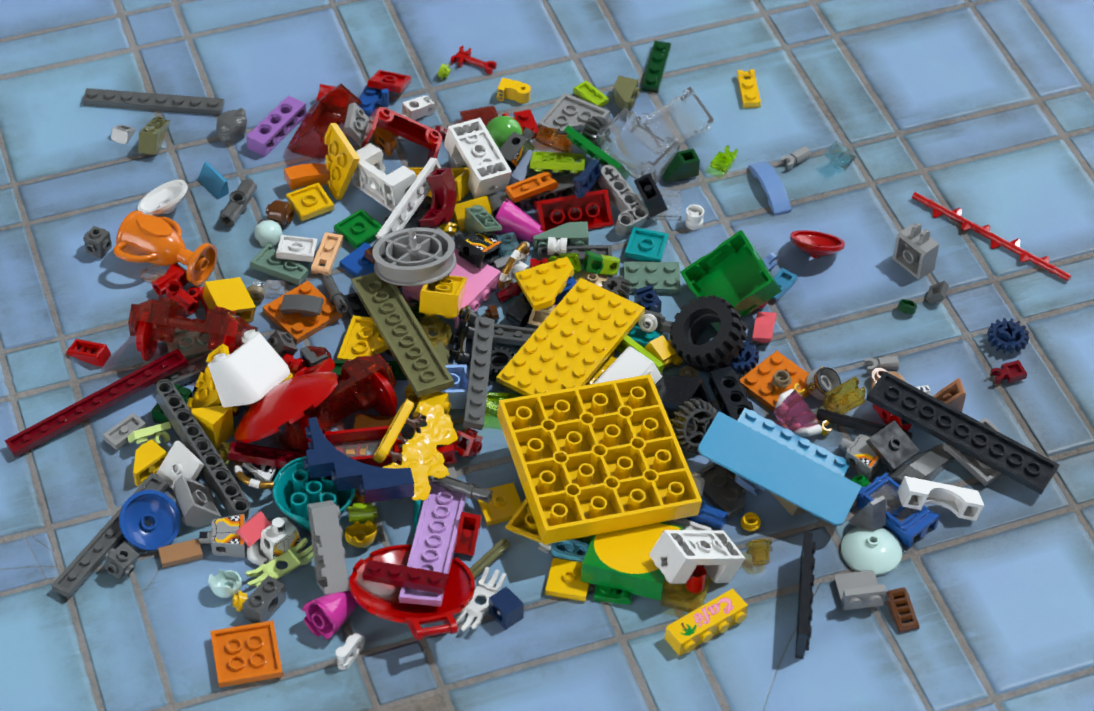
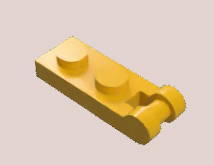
[737,69,761,108]

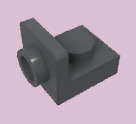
[300,346,329,368]

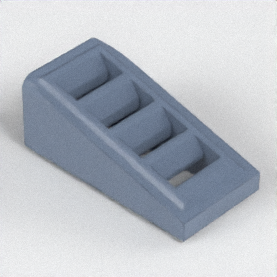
[509,150,533,185]

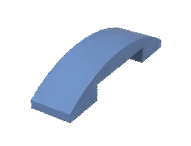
[748,161,792,216]

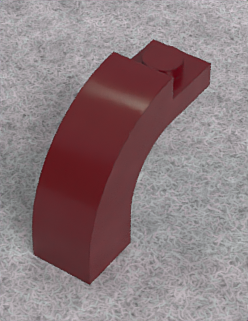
[419,168,456,228]

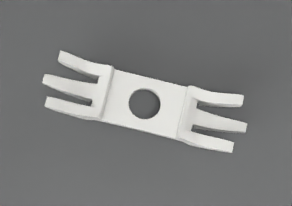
[455,567,506,631]

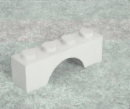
[897,476,984,521]

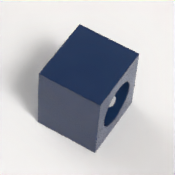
[489,586,524,630]

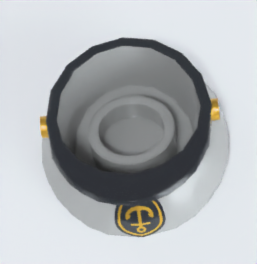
[806,366,841,401]

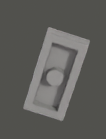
[103,413,147,450]

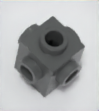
[83,226,112,259]
[267,330,298,358]
[103,542,140,579]

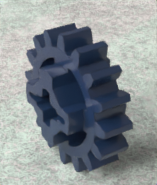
[987,318,1029,354]
[722,340,759,375]

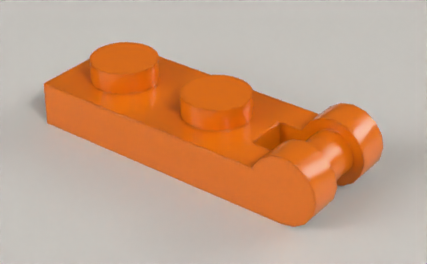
[505,171,558,203]

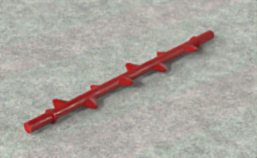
[912,192,1072,281]

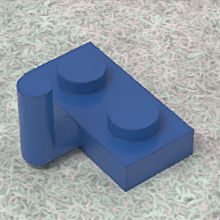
[357,85,389,116]

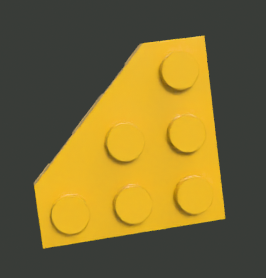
[324,123,360,200]
[514,257,574,311]
[337,315,389,361]
[187,344,230,412]

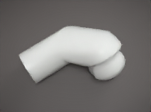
[246,542,269,566]

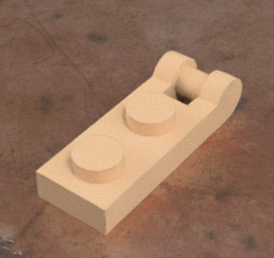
[311,232,343,277]

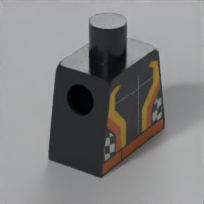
[454,232,502,269]

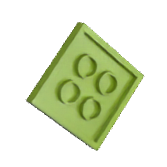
[530,151,586,173]

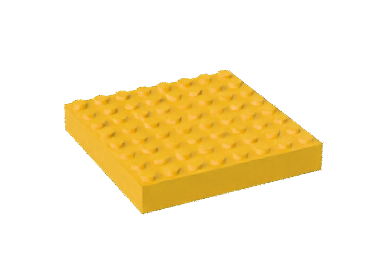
[497,374,702,545]

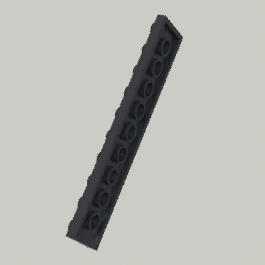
[866,371,1060,495]

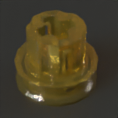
[746,539,773,566]

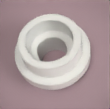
[639,314,658,332]

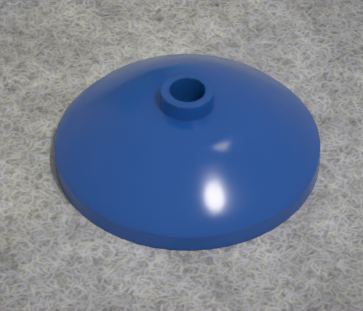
[119,490,181,551]

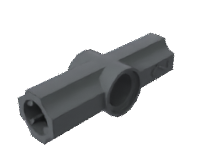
[219,178,257,227]

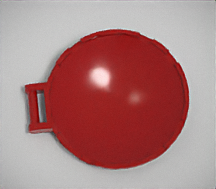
[234,358,338,443]
[349,544,475,641]

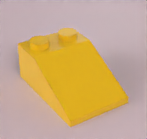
[419,275,467,318]

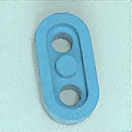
[551,539,589,563]

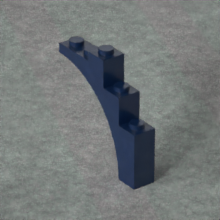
[303,417,414,503]

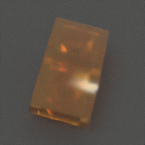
[536,126,574,153]

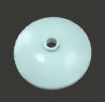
[841,527,902,576]

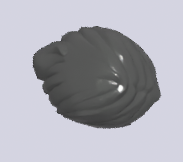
[216,108,247,143]

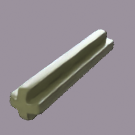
[469,538,510,579]

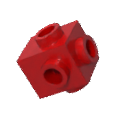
[452,428,483,458]

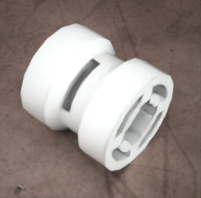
[685,204,704,230]
[547,237,567,256]

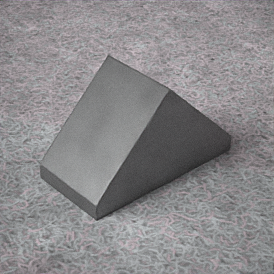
[849,496,886,531]

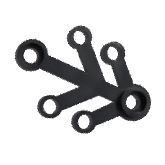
[449,305,476,366]

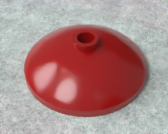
[790,230,845,258]

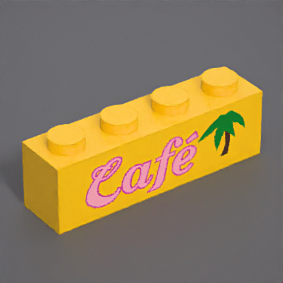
[665,588,748,656]

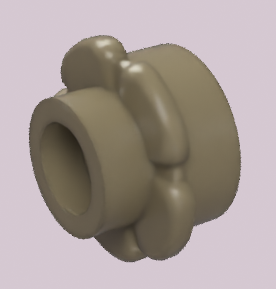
[772,370,791,388]

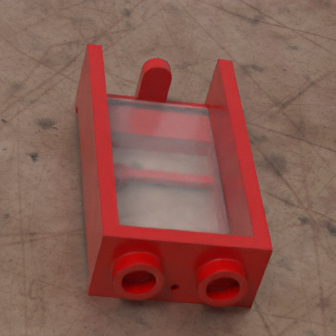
[325,426,403,467]

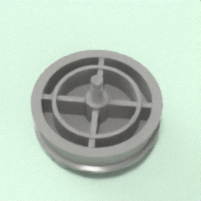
[372,227,456,286]

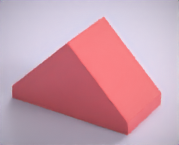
[236,511,272,547]

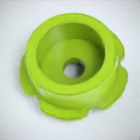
[437,63,451,80]

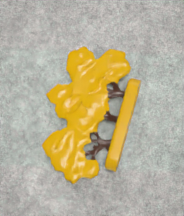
[372,399,458,501]

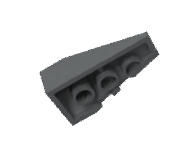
[884,444,955,485]

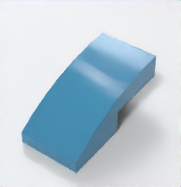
[772,268,798,301]

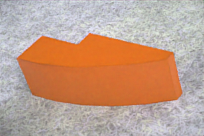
[284,163,330,190]

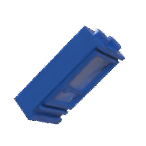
[857,472,939,549]

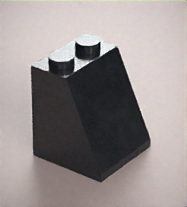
[655,375,714,424]

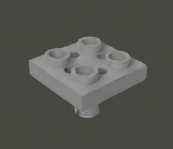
[341,102,373,148]

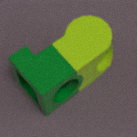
[582,251,620,275]

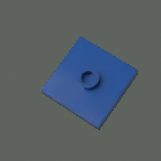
[339,242,375,277]

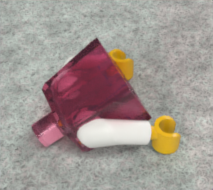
[773,383,832,437]

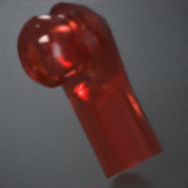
[307,346,331,358]

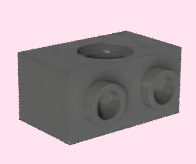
[243,575,287,624]

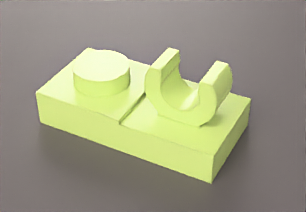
[127,422,171,445]

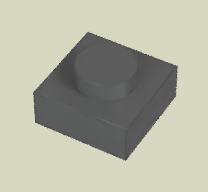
[926,281,949,304]

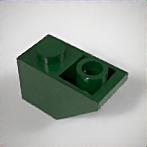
[659,148,700,183]

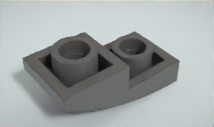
[280,294,324,317]

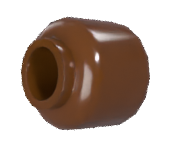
[266,200,294,226]

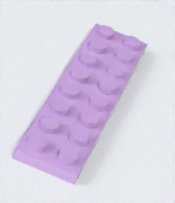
[399,481,467,607]

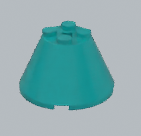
[273,456,355,533]

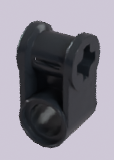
[505,294,533,327]

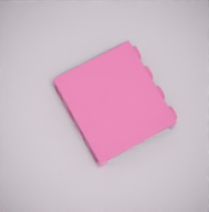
[402,248,501,329]

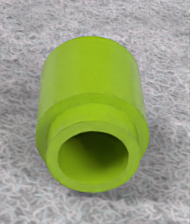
[348,502,378,523]

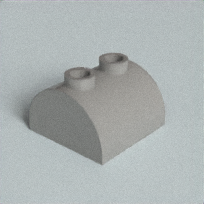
[173,475,221,527]

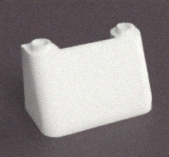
[208,330,291,408]

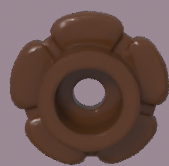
[485,305,499,323]

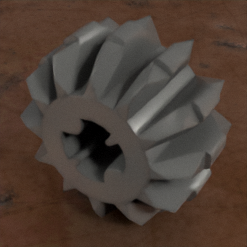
[582,116,610,147]
[601,274,632,299]

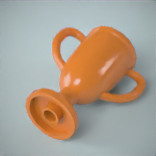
[113,210,217,286]

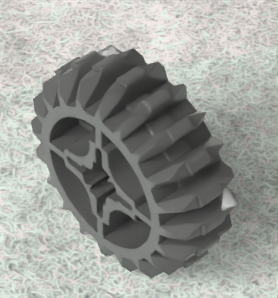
[670,399,717,452]

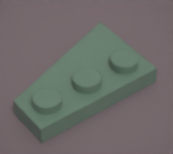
[250,242,308,285]

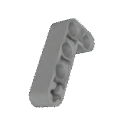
[598,165,649,236]

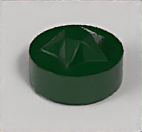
[897,299,917,314]

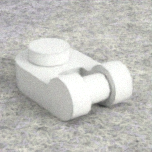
[336,633,365,670]

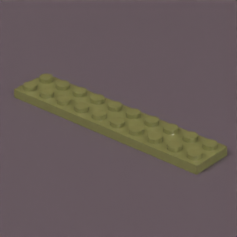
[351,272,455,398]

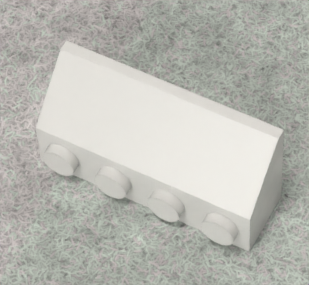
[593,347,662,384]

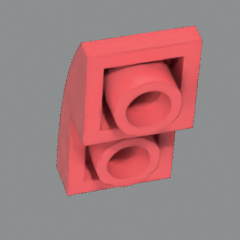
[752,312,777,343]

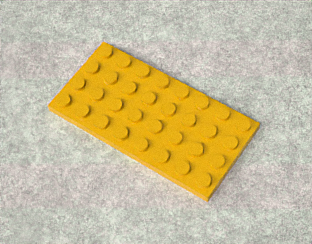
[496,278,645,396]

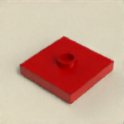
[367,70,411,93]

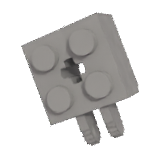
[893,223,939,280]

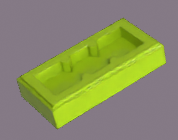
[573,81,609,107]

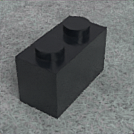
[633,173,668,217]

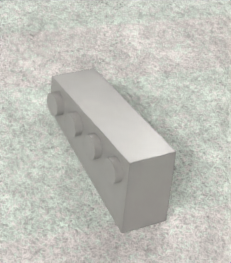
[307,500,350,595]

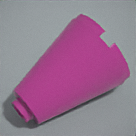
[492,199,544,242]
[303,590,359,640]

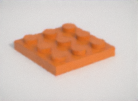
[263,281,342,344]
[740,350,810,417]
[210,620,283,688]

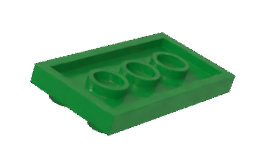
[564,125,630,179]

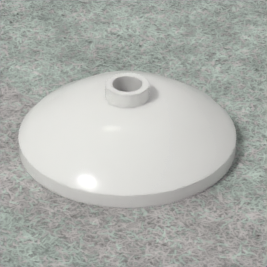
[138,180,188,216]

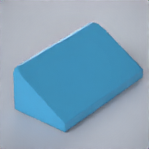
[198,161,229,199]

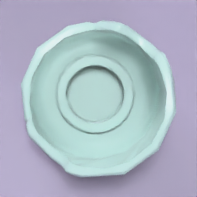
[254,220,283,247]
[208,570,242,598]

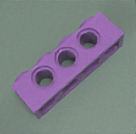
[247,95,307,157]

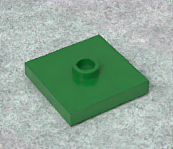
[333,209,382,249]

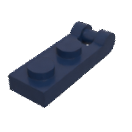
[573,159,600,198]

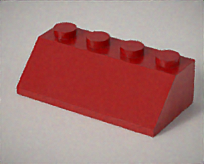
[533,189,613,232]

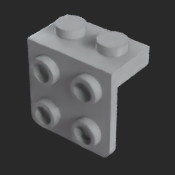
[834,570,886,611]

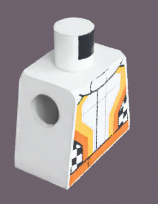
[259,517,301,562]

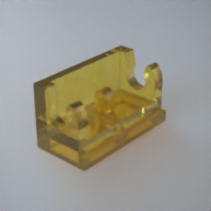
[823,376,866,414]

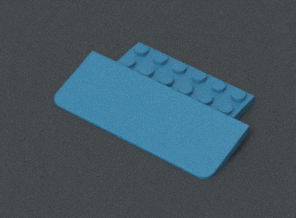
[698,408,862,526]

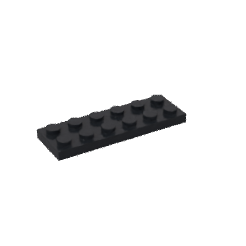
[795,532,816,659]

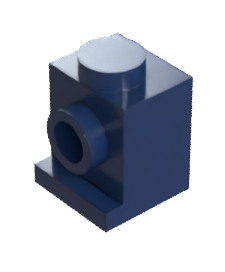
[634,285,662,313]

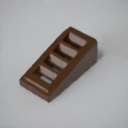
[885,587,920,633]

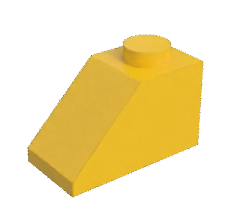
[133,439,167,486]

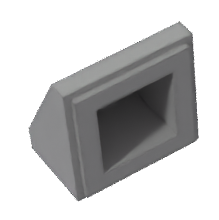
[111,124,136,144]

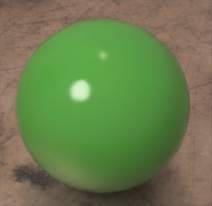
[486,116,523,149]

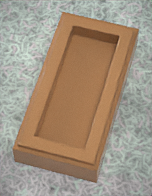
[158,539,203,568]

